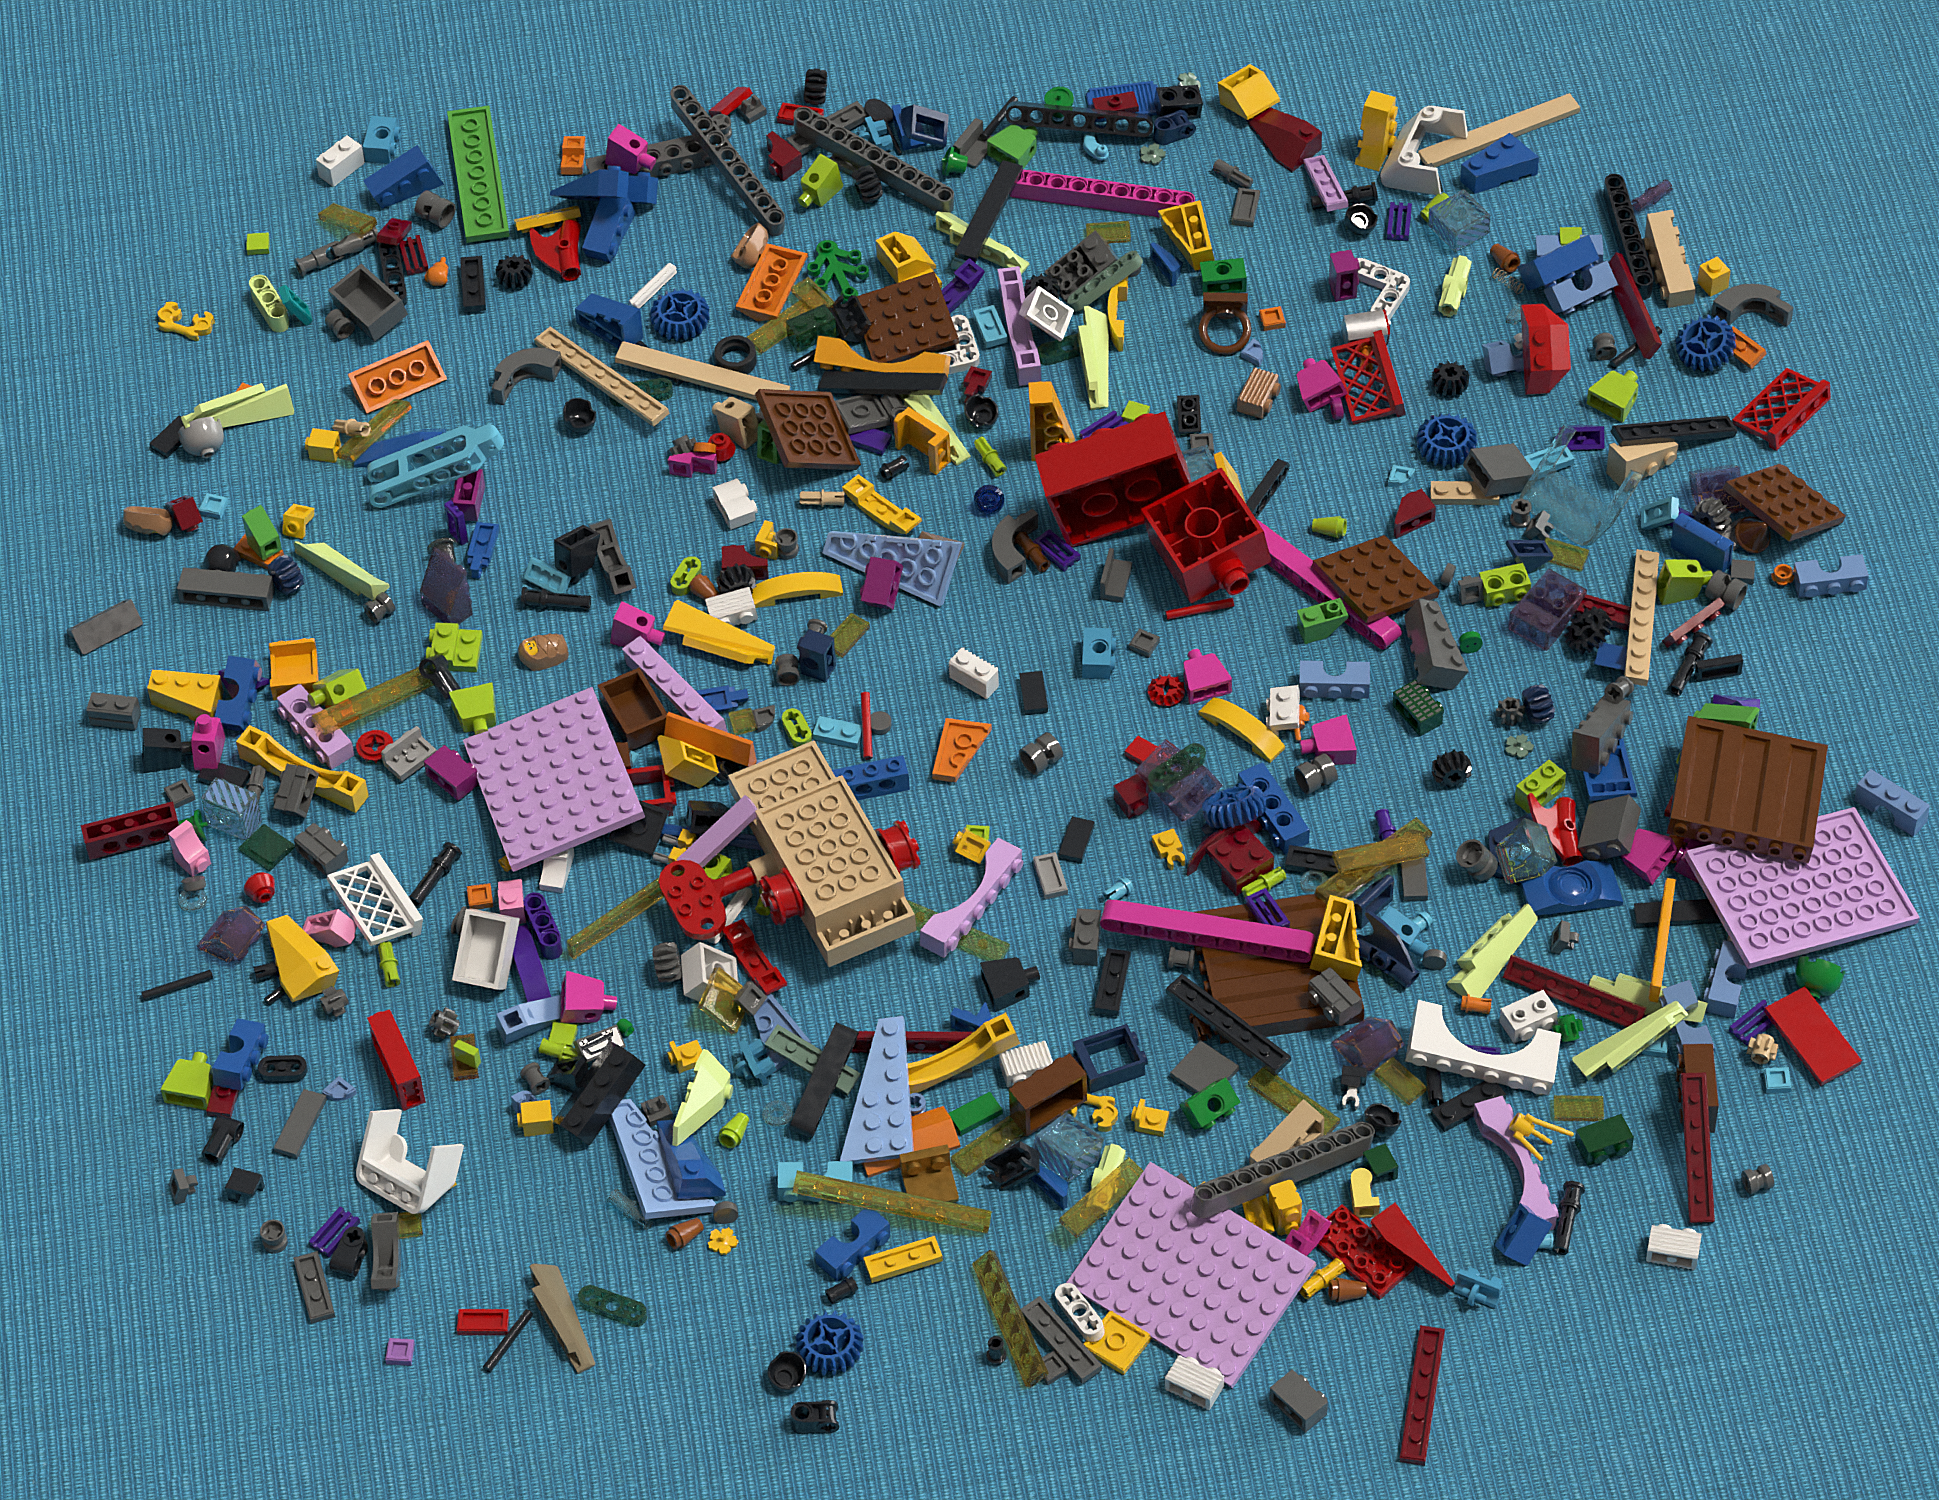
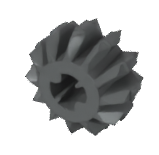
[1692,496,1732,534]
[652,942,682,983]

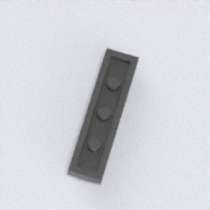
[786,101,868,155]
[1020,1296,1102,1384]

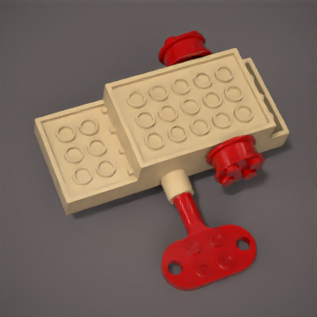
[659,740,921,967]

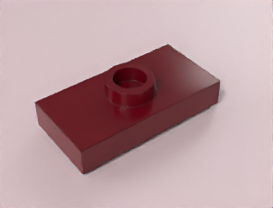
[1092,91,1139,119]
[377,218,412,246]
[206,1085,239,1118]

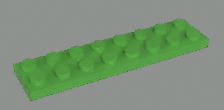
[447,105,510,243]

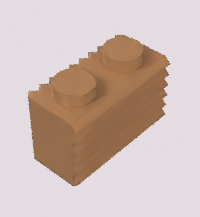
[1237,367,1281,419]

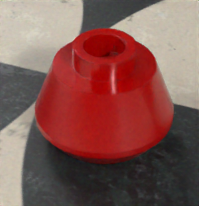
[707,433,736,462]
[244,872,275,903]

